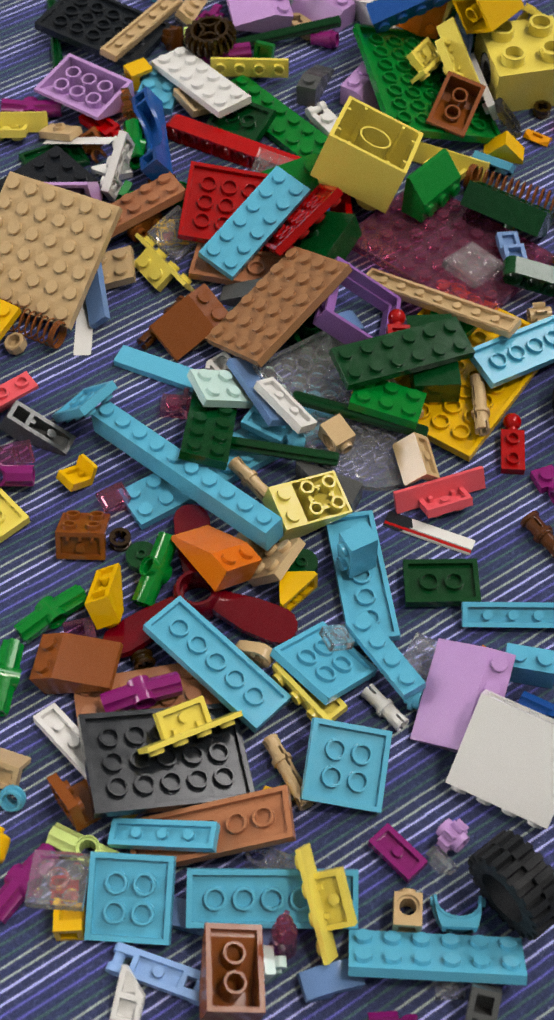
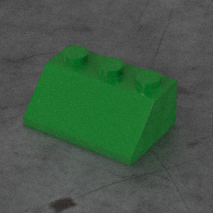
[401,148,461,223]

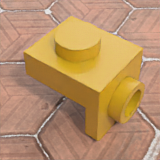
[56,454,98,492]

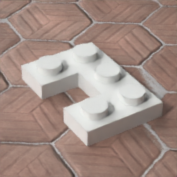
[100,130,135,202]

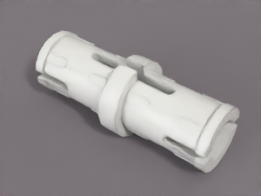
[361,684,409,732]

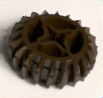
[184,14,237,59]

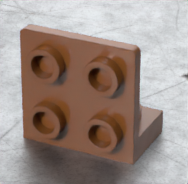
[55,510,111,560]
[47,773,102,832]

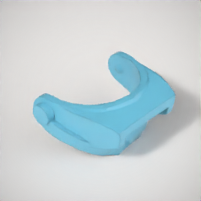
[430,894,486,934]

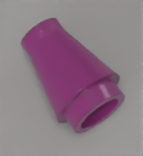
[310,30,339,49]

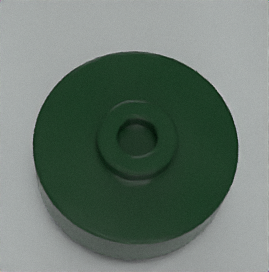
[126,541,153,573]
[287,549,318,573]

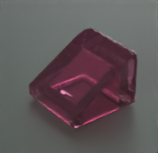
[95,482,131,513]

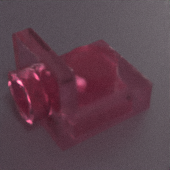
[160,387,192,419]

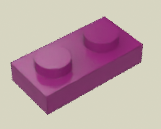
[368,823,428,883]

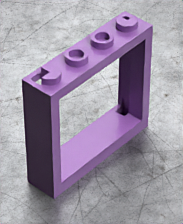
[313,256,402,344]

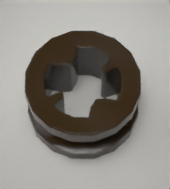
[533,100,552,120]
[109,527,132,552]
[130,648,156,670]

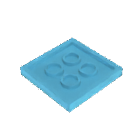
[270,621,378,706]
[300,717,393,813]
[84,851,176,945]

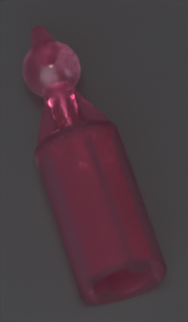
[271,910,298,960]

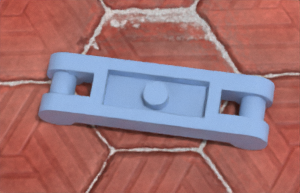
[105,942,201,1006]

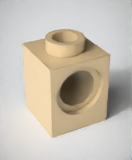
[318,413,356,454]
[392,888,423,933]

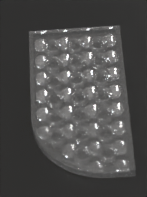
[253,331,408,491]

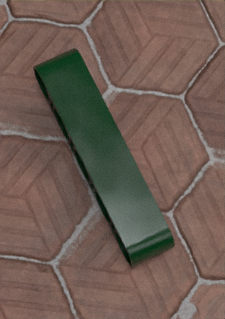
[502,255,554,298]

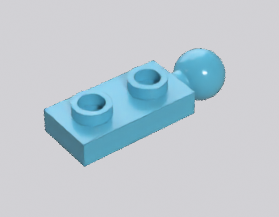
[240,406,306,447]

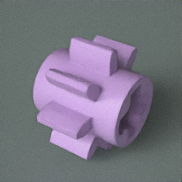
[436,818,470,853]

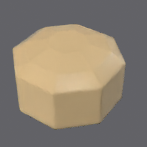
[4,332,27,355]

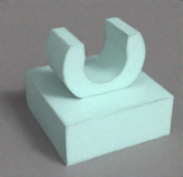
[263,945,287,984]

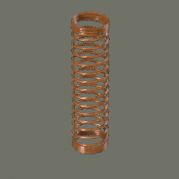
[463,164,554,211]
[2,299,67,349]

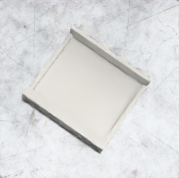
[445,689,554,829]

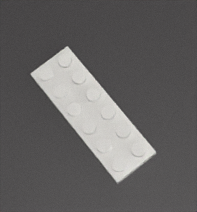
[151,46,252,118]

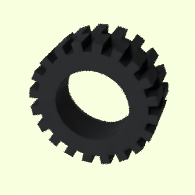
[467,830,554,940]

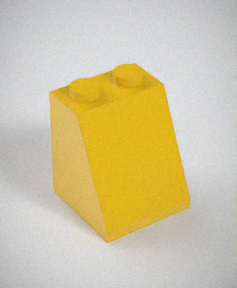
[452,0,524,34]

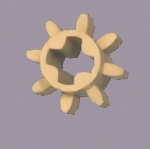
[527,302,552,323]

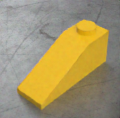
[84,563,124,630]

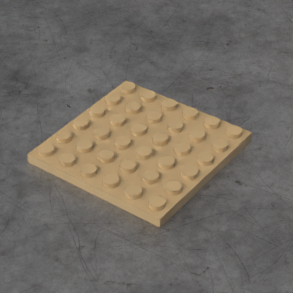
[0,171,123,330]

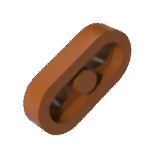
[127,212,163,242]

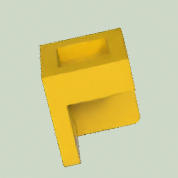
[123,57,153,92]
[53,899,85,941]

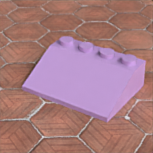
[226,0,294,33]
[34,53,135,120]
[410,638,516,753]

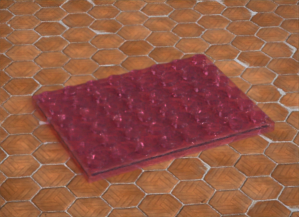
[352,191,554,310]

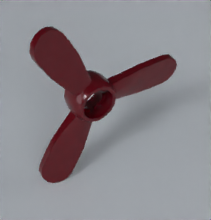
[103,504,298,658]

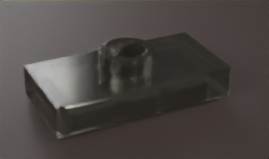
[494,97,522,139]

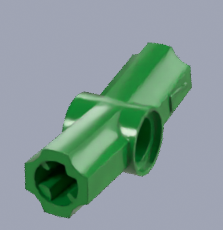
[123,118,146,170]
[13,584,87,645]
[0,638,24,717]

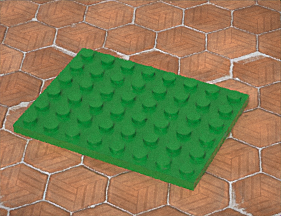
[353,23,500,144]

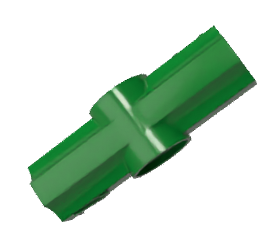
[132,532,177,608]

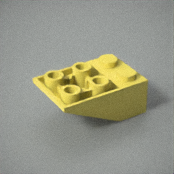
[262,470,353,542]

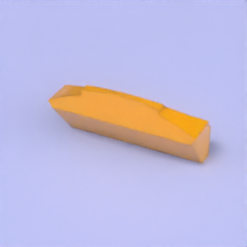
[523,129,552,147]

